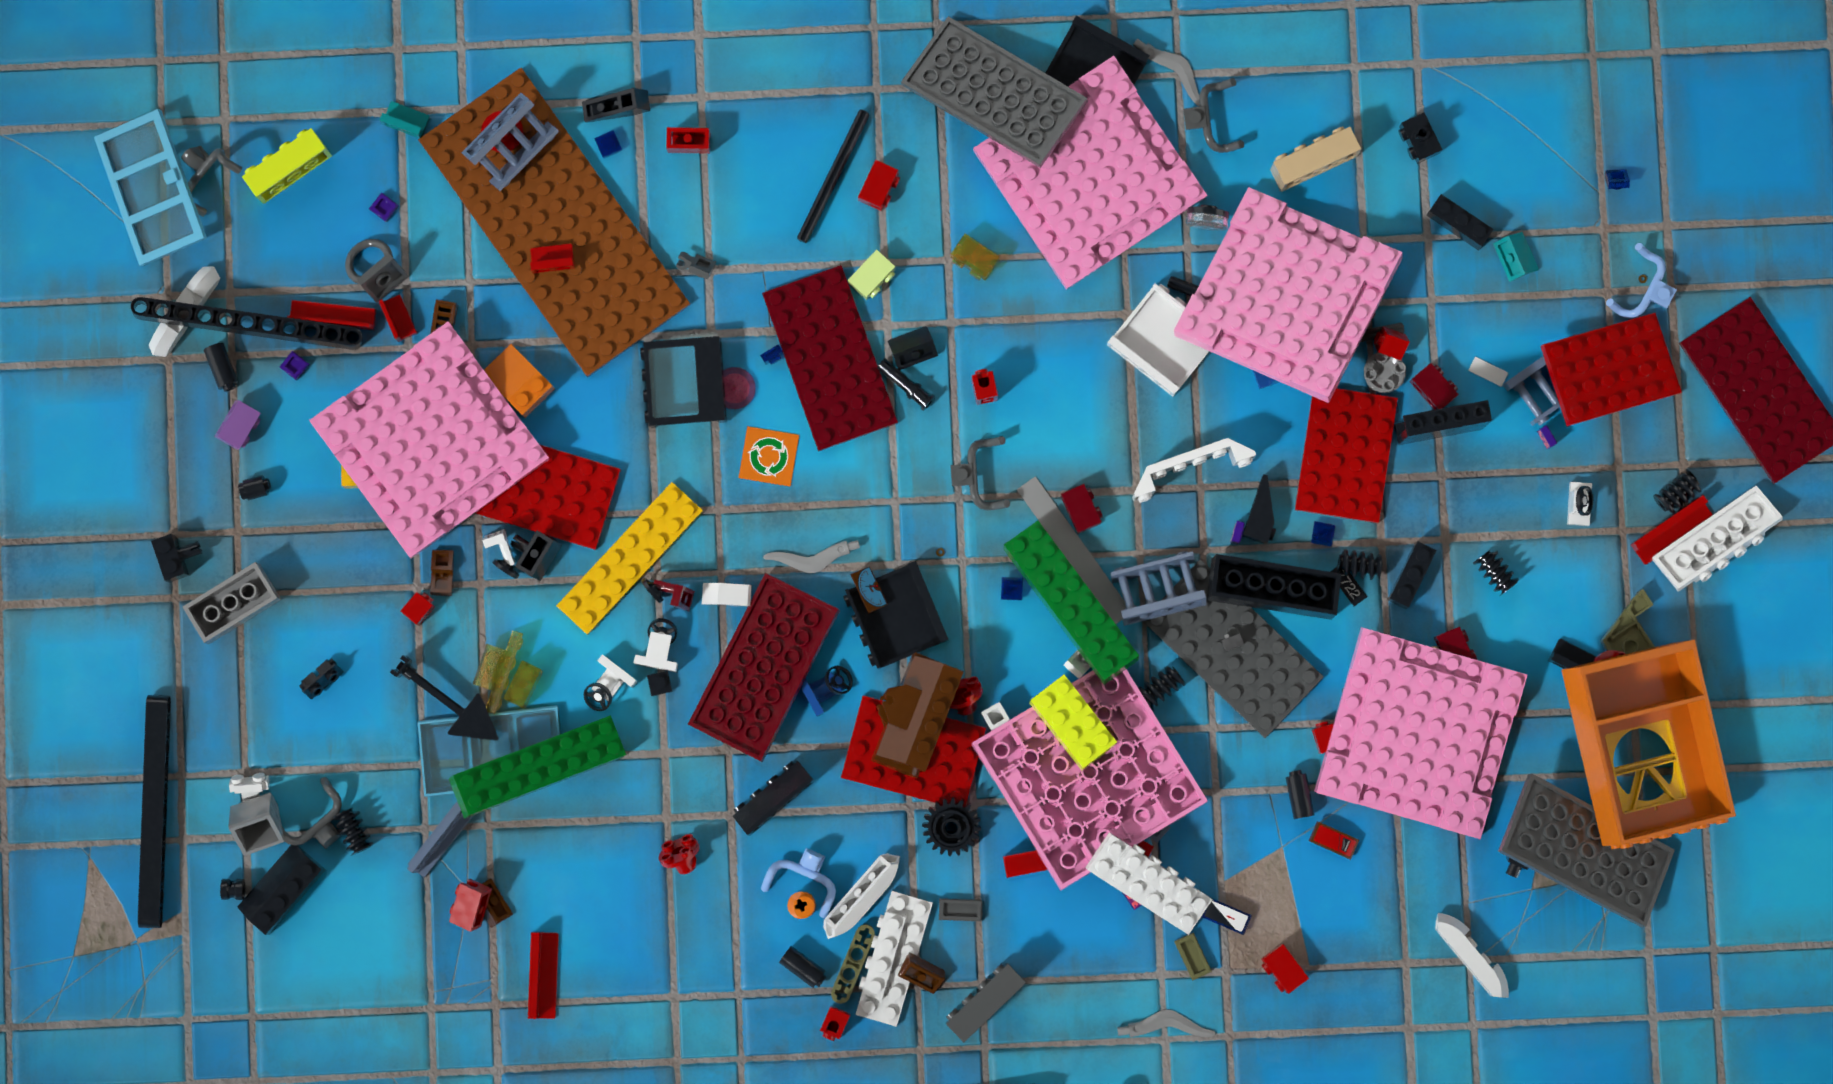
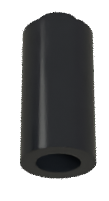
[203,343,238,392]
[1285,770,1315,819]
[779,946,826,988]

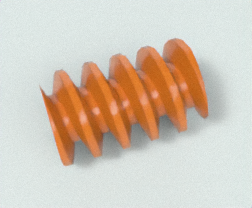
[787,891,816,919]

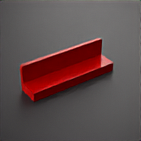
[287,300,377,331]
[1630,495,1713,565]
[1003,850,1047,878]
[528,932,559,1019]

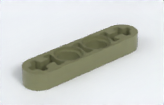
[831,925,875,1004]

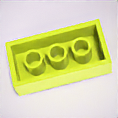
[242,128,332,204]
[1029,674,1117,771]

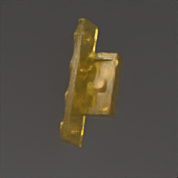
[473,631,523,714]

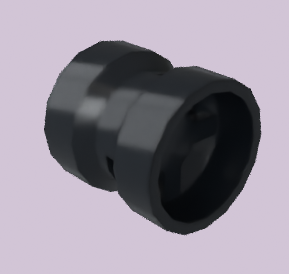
[220,879,246,900]

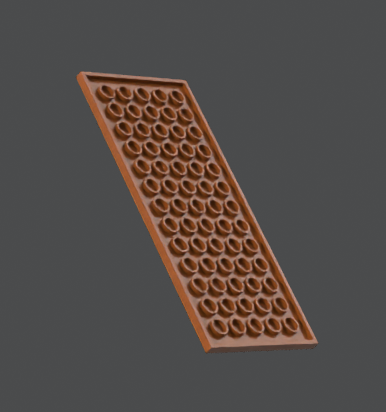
[418,68,691,378]

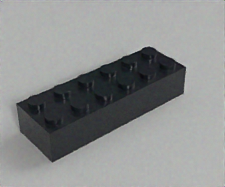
[1207,554,1341,620]

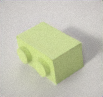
[848,249,895,300]

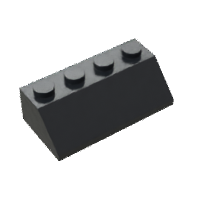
[733,761,815,836]
[237,845,326,935]

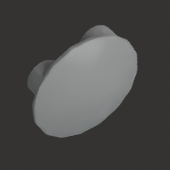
[1364,352,1406,393]

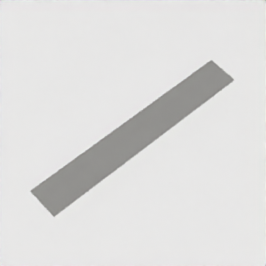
[1017,476,1126,624]

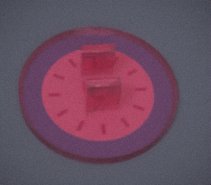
[724,367,756,409]

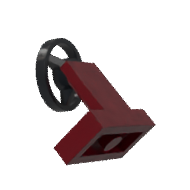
[641,578,695,611]

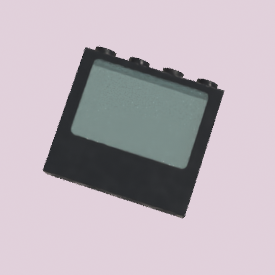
[640,336,727,428]

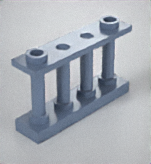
[461,93,559,191]
[1503,334,1575,426]
[1110,551,1206,626]

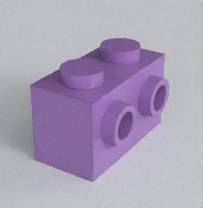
[214,400,261,450]

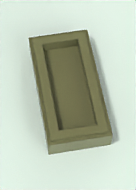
[1174,933,1212,981]

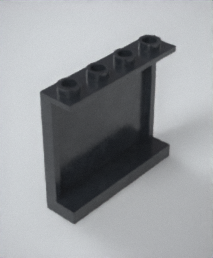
[1045,15,1150,86]
[1394,400,1492,445]
[843,561,948,669]

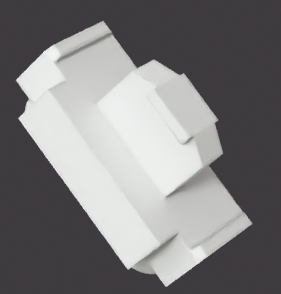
[229,773,270,801]

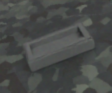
[939,898,982,922]

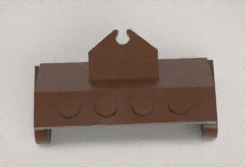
[871,652,964,778]

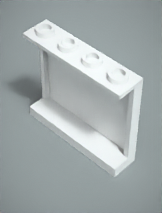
[1107,283,1209,397]

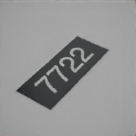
[1330,567,1367,606]

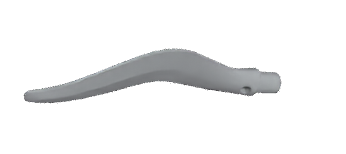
[1133,39,1200,107]
[763,540,860,573]
[1117,1010,1215,1037]

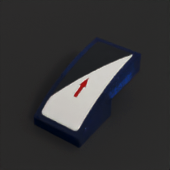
[1202,898,1252,935]

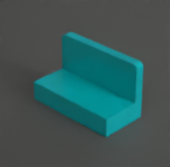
[379,101,430,138]
[1493,232,1539,282]

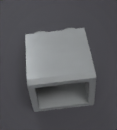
[228,792,284,856]

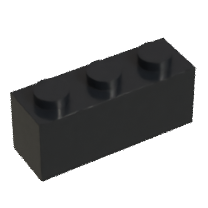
[1426,194,1494,251]
[1387,541,1437,609]

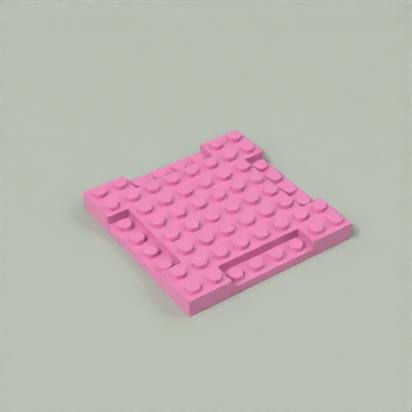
[973,56,1207,290]
[1174,187,1402,403]
[309,321,549,559]
[1314,627,1527,839]
[972,669,1208,891]

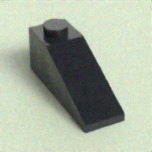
[582,88,650,123]
[1242,474,1276,544]

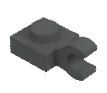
[676,252,716,280]

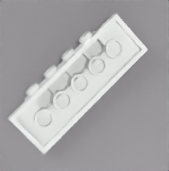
[1652,486,1783,592]
[1085,832,1213,935]
[856,891,933,1027]

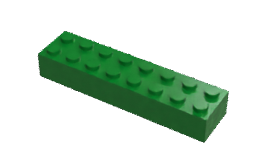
[1004,521,1139,685]
[449,715,626,819]

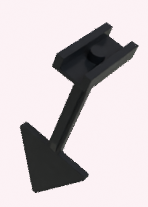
[390,655,499,741]

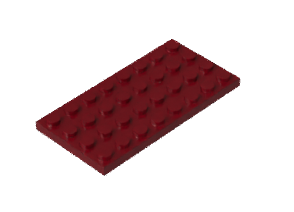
[762,265,898,452]
[1679,297,1833,484]
[688,573,840,762]

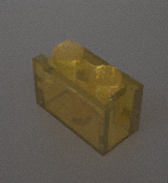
[951,234,1000,281]
[503,660,543,709]

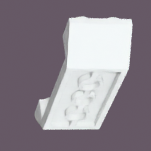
[1132,438,1256,503]

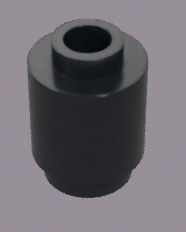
[238,475,271,500]

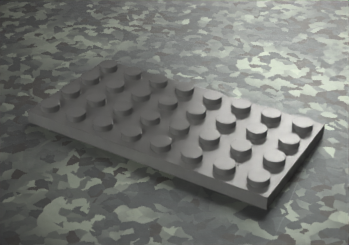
[901,16,1088,168]
[1142,559,1324,738]
[1498,774,1675,927]

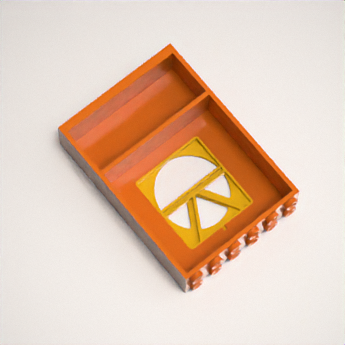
[1561,639,1736,849]

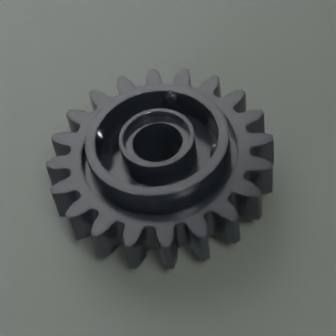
[922,797,981,857]

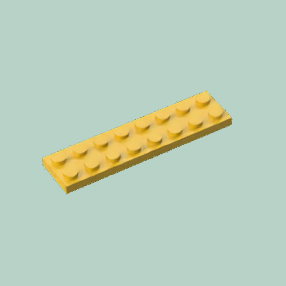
[556,482,703,635]

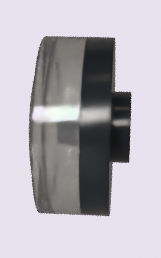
[1186,205,1229,231]

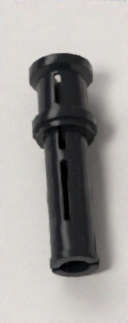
[877,358,935,411]

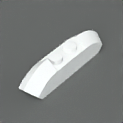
[149,266,220,357]
[823,853,900,939]
[1435,913,1509,998]

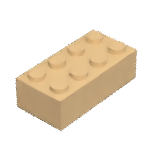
[1270,126,1361,192]

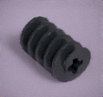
[1653,469,1702,514]
[1336,549,1383,581]
[1473,549,1519,596]
[1138,666,1186,708]
[333,808,373,856]

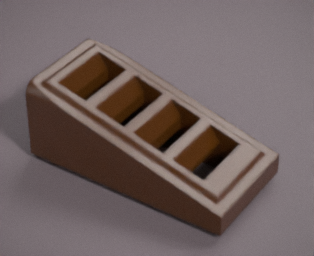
[430,299,458,334]

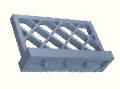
[407,802,474,878]

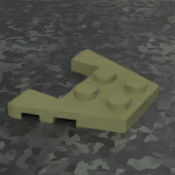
[1600,589,1655,654]

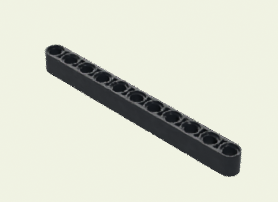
[131,297,363,350]
[138,695,171,928]

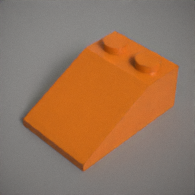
[484,344,555,418]

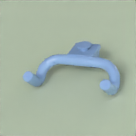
[1606,243,1677,318]
[761,848,836,918]

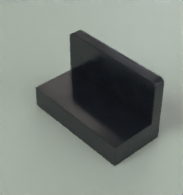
[888,326,938,370]
[1548,639,1596,669]

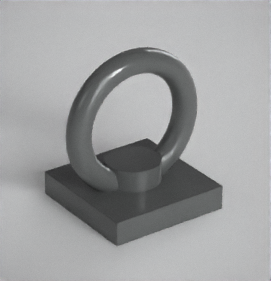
[345,239,408,303]

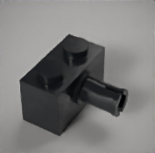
[1398,112,1443,164]
[510,530,562,581]
[151,534,203,583]

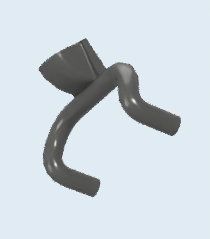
[1183,78,1244,153]
[181,146,242,217]
[950,436,1010,510]
[282,777,342,849]

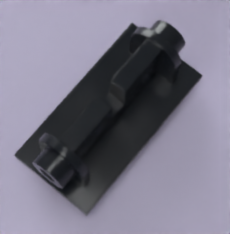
[299,658,344,700]

